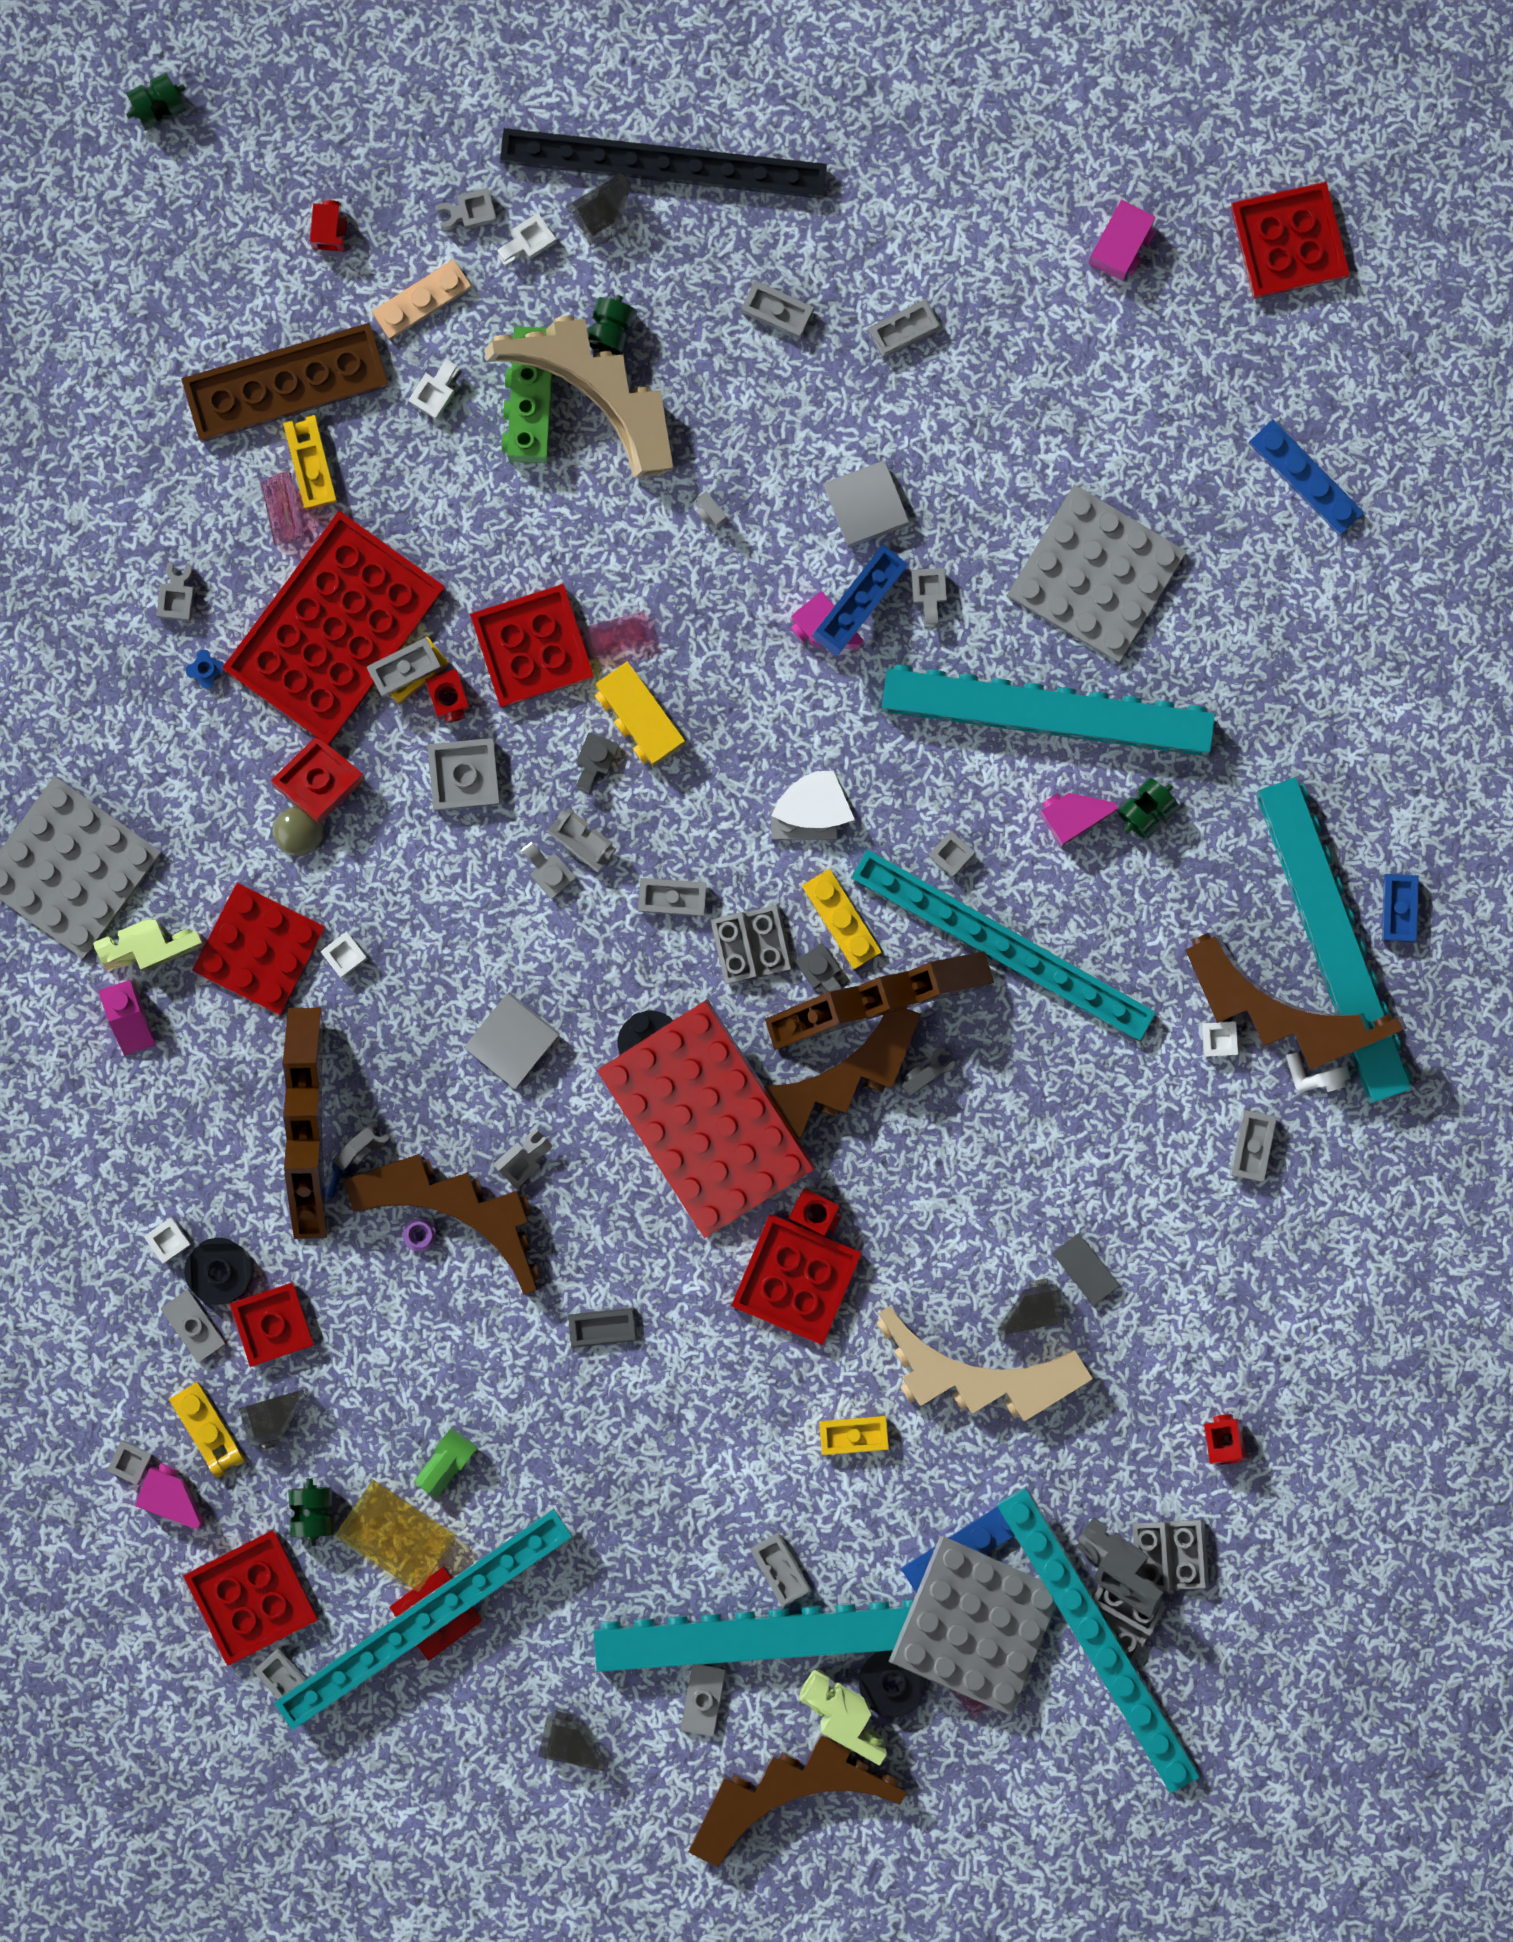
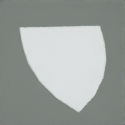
[772,771,855,828]

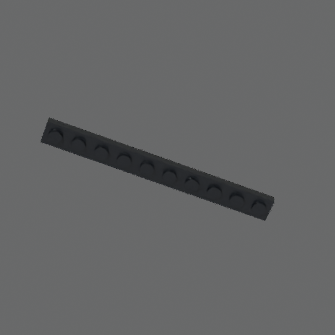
[500,128,827,199]

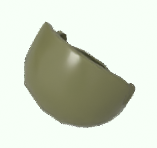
[272,806,324,856]

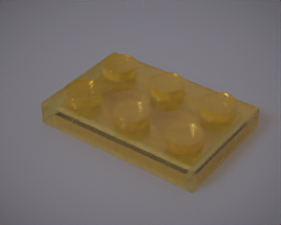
[335,1480,457,1593]

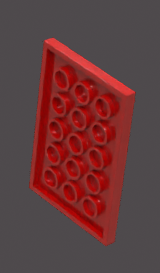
[222,511,446,746]
[596,999,816,1239]

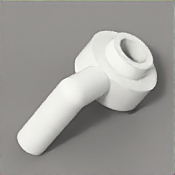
[1286,1052,1351,1092]

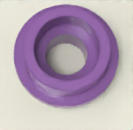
[403,1218,436,1252]

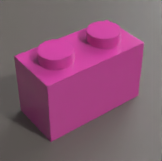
[1088,199,1157,281]

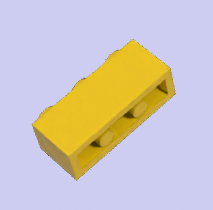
[594,661,685,768]

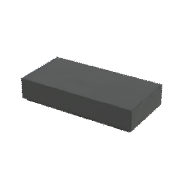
[1052,1233,1120,1306]
[568,1308,638,1348]

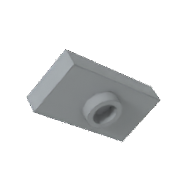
[868,299,941,359]
[160,1289,226,1363]
[750,1532,812,1608]
[253,1647,307,1699]
[680,1664,726,1736]

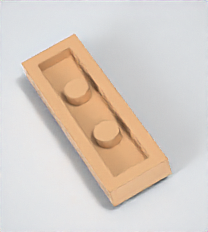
[371,259,472,340]

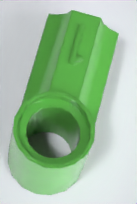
[414,1427,478,1499]

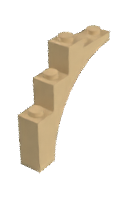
[484,315,673,478]
[876,1306,1093,1422]

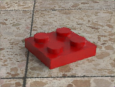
[270,737,365,825]
[229,1282,315,1367]
[389,1566,483,1662]

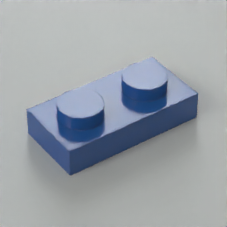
[1381,874,1419,942]

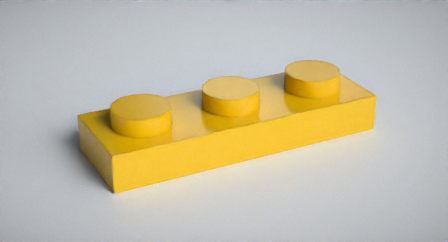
[801,868,882,970]

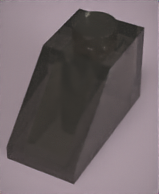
[565,174,631,246]
[996,1278,1065,1335]
[239,1389,308,1451]
[538,1709,607,1772]

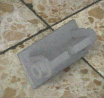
[546,808,616,872]

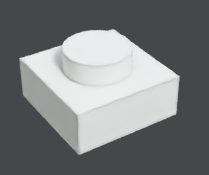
[320,931,368,979]
[1202,1022,1238,1057]
[144,1217,192,1264]

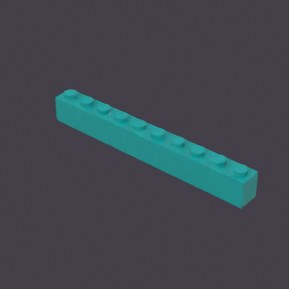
[881,665,1215,757]
[1255,777,1413,1104]
[593,1599,914,1672]

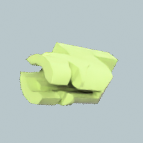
[93,920,205,972]
[799,1670,887,1766]

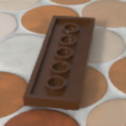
[181,323,389,443]

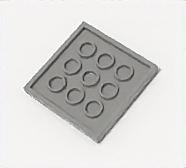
[1006,484,1187,664]
[0,776,162,960]
[889,1536,1056,1716]

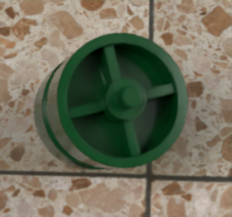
[126,72,186,131]
[587,295,637,356]
[1117,777,1180,840]
[288,1478,334,1546]

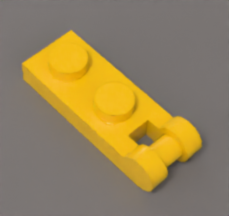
[283,415,337,511]
[168,1381,246,1479]

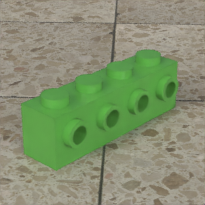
[502,326,553,464]

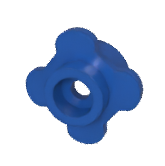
[186,650,224,689]

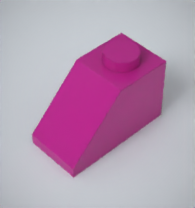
[790,591,864,650]
[1039,793,1118,847]
[98,980,156,1056]
[135,1463,204,1530]

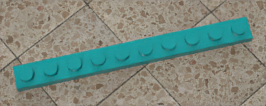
[851,849,1156,1042]
[997,1486,1200,1794]
[274,1509,573,1731]

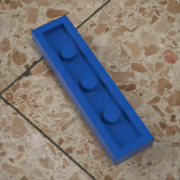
[1248,419,1364,536]
[811,544,909,657]
[900,1506,1015,1593]

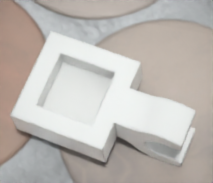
[497,213,556,266]
[408,359,459,420]

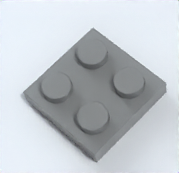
[427,738,500,811]

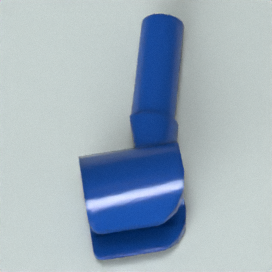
[326,1153,352,1198]

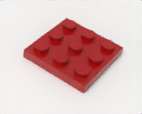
[1230,181,1350,300]
[470,583,594,708]
[192,883,326,1015]
[731,1214,862,1345]
[183,1529,319,1666]

